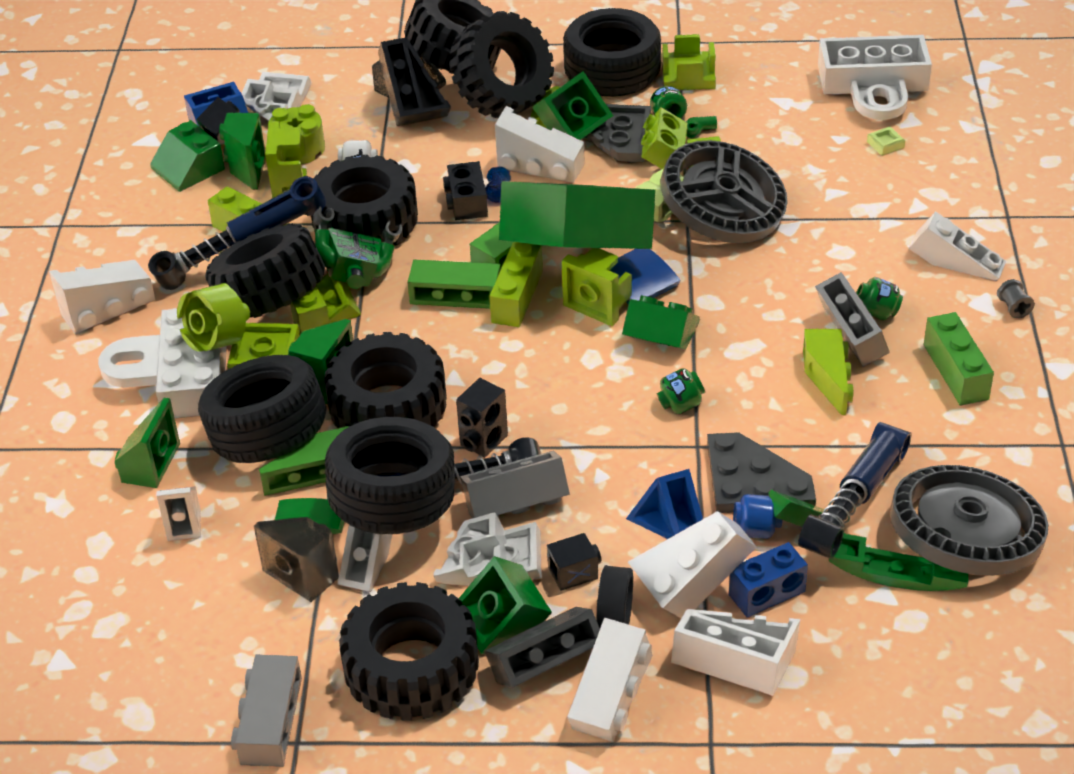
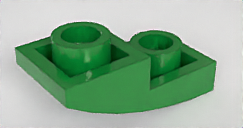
[272,498,344,537]

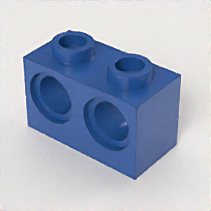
[728,542,808,618]

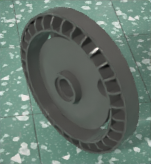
[660,140,788,244]
[890,465,1049,576]

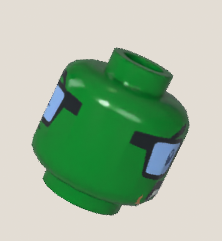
[650,86,688,119]
[856,276,903,320]
[656,368,705,415]

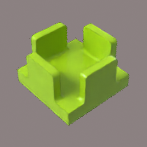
[661,34,716,90]
[265,121,307,199]
[562,248,632,327]
[227,323,300,369]

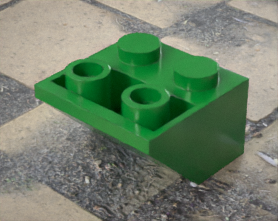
[622,295,700,350]

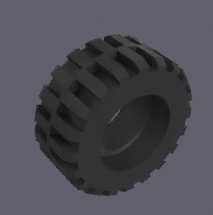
[404,0,501,74]
[449,11,554,118]
[311,155,418,246]
[205,223,325,318]
[324,332,447,428]
[339,582,479,721]

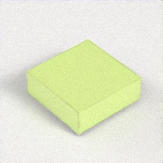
[867,126,906,156]

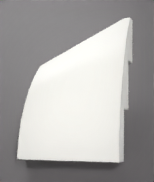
[242,71,312,121]
[434,512,542,586]

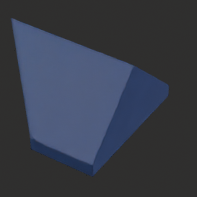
[626,469,703,539]

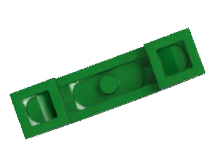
[828,533,969,591]

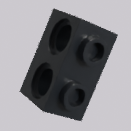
[443,161,488,221]
[456,378,508,458]

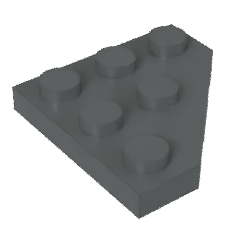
[584,104,651,163]
[707,432,816,513]

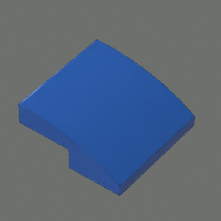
[609,249,680,305]

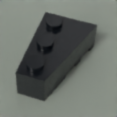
[378,37,451,127]

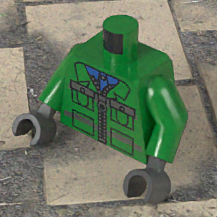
[313,207,402,289]

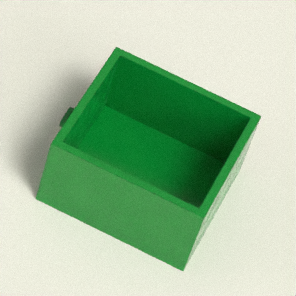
[499,181,656,249]

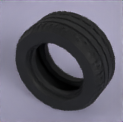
[563,8,661,97]
[198,355,327,463]
[325,417,455,534]

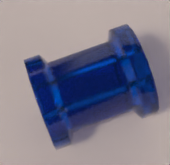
[485,166,511,203]

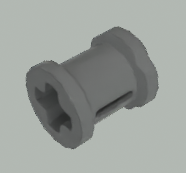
[997,279,1035,318]

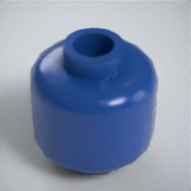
[733,494,783,539]

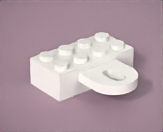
[818,35,932,120]
[98,308,227,418]

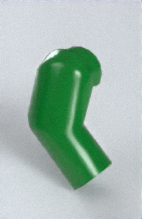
[686,116,717,138]

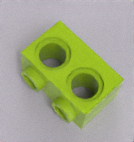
[641,107,688,169]

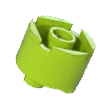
[268,104,325,164]
[177,283,250,352]

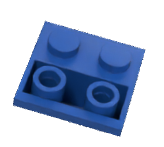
[184,81,248,144]

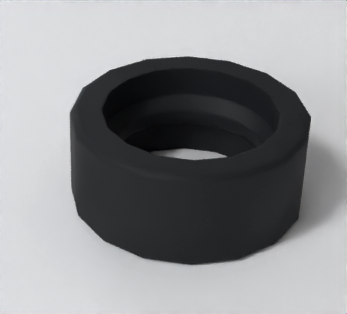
[596,565,634,628]

